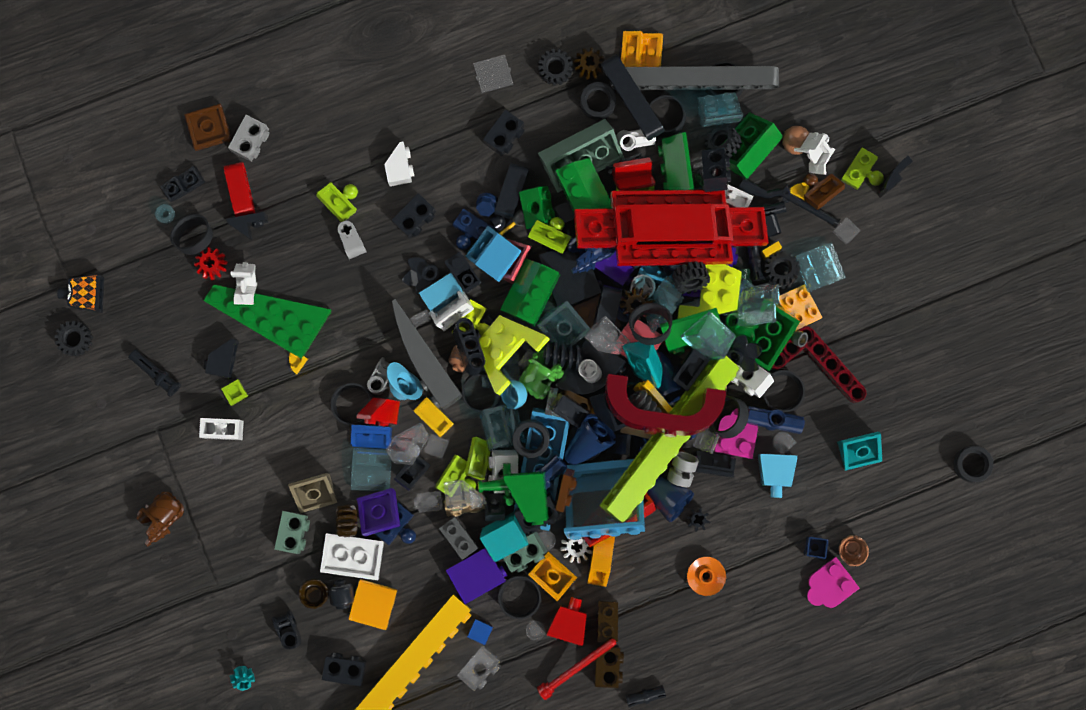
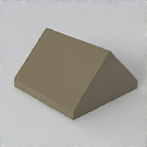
[288,473,337,513]

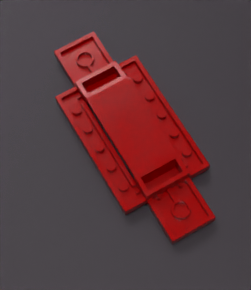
[574,190,769,266]

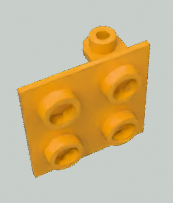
[776,284,822,332]

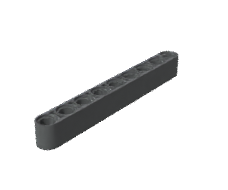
[610,66,779,90]

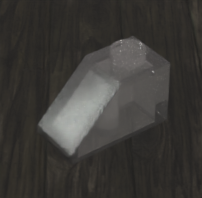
[585,316,631,355]

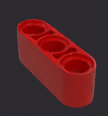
[224,162,256,217]

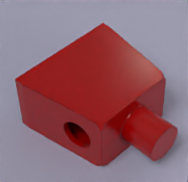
[547,597,587,646]

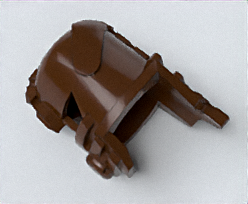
[136,491,184,547]

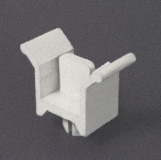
[794,132,835,175]
[231,262,257,305]

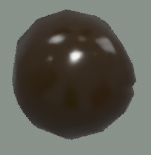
[299,579,328,609]

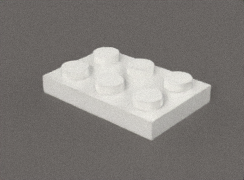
[320,533,384,580]

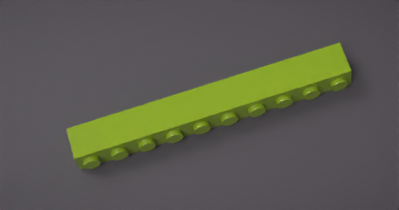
[599,352,740,523]

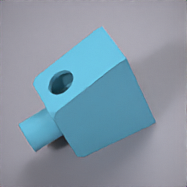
[758,454,797,498]

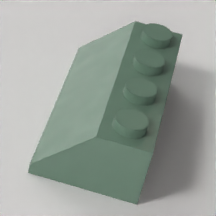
[538,119,624,193]

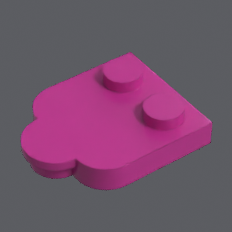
[714,408,758,459]
[807,557,860,608]

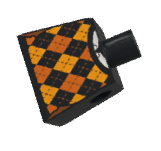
[57,275,104,313]

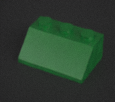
[721,112,783,179]
[658,132,694,190]
[555,158,612,212]
[500,258,560,327]
[752,301,801,371]
[660,308,726,356]

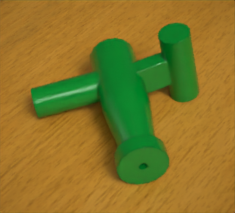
[478,463,513,506]

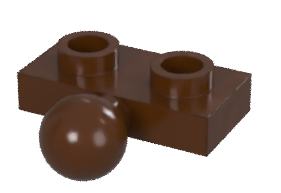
[803,174,845,210]
[556,468,577,512]

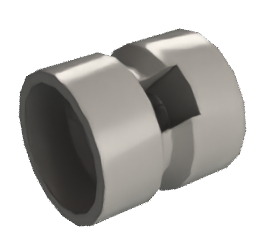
[629,274,655,302]
[667,452,699,487]

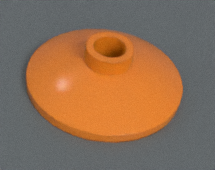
[687,557,726,596]

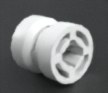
[578,359,602,383]

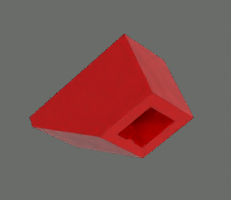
[357,398,400,427]

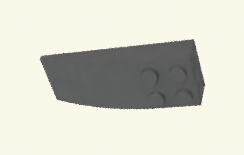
[392,299,463,410]

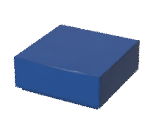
[467,619,493,645]

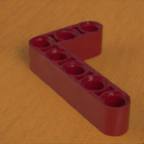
[771,326,867,403]

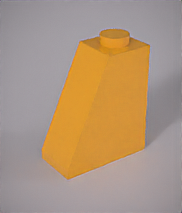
[587,536,615,587]

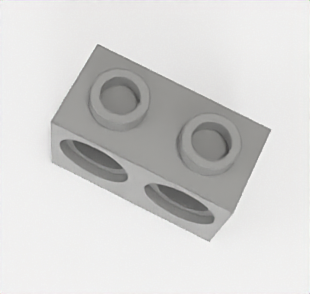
[228,115,269,162]

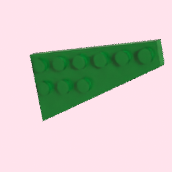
[204,285,332,359]

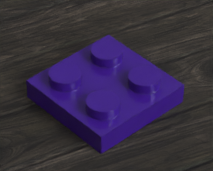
[357,488,400,536]

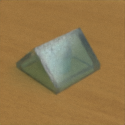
[681,311,736,361]

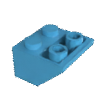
[465,226,522,282]

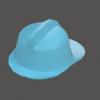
[386,362,423,400]

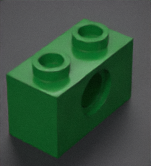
[519,186,555,229]

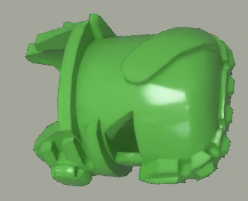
[519,345,564,399]

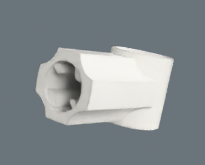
[616,129,656,151]

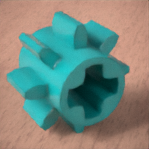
[230,666,255,691]

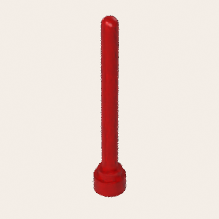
[537,638,616,700]

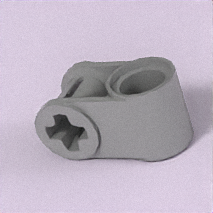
[338,221,366,259]
[367,357,390,395]

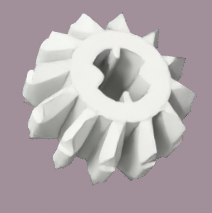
[560,535,592,563]

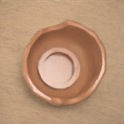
[782,126,809,155]
[839,535,869,566]

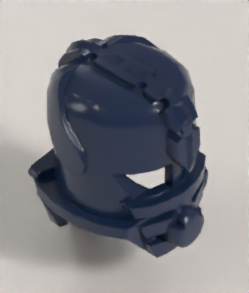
[568,237,616,274]

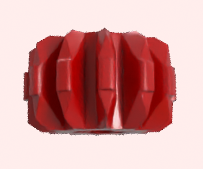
[194,247,228,280]

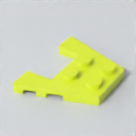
[678,264,742,319]
[478,315,550,395]

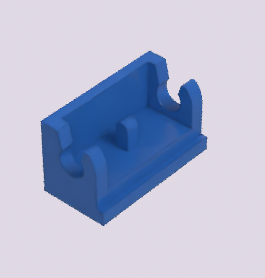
[351,425,392,449]

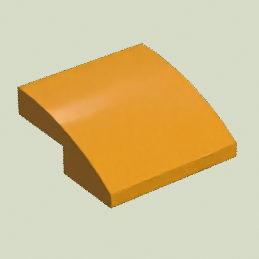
[621,31,663,67]
[349,579,397,630]

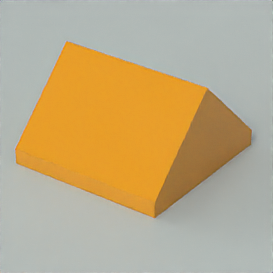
[528,552,577,601]

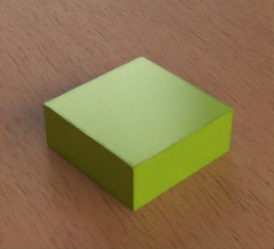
[221,379,248,406]

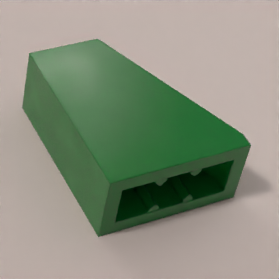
[504,471,548,525]

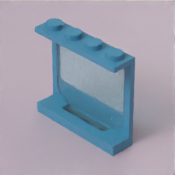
[562,459,645,540]

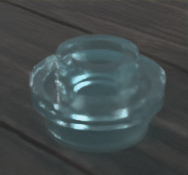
[155,204,175,223]

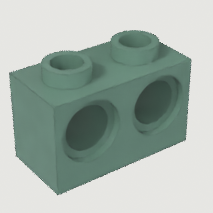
[274,511,310,554]
[503,532,548,573]

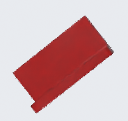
[613,157,656,191]

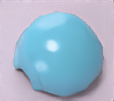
[501,380,527,410]

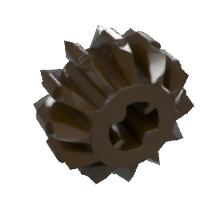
[574,47,605,80]
[620,287,653,320]
[336,505,358,537]

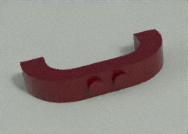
[605,374,726,437]

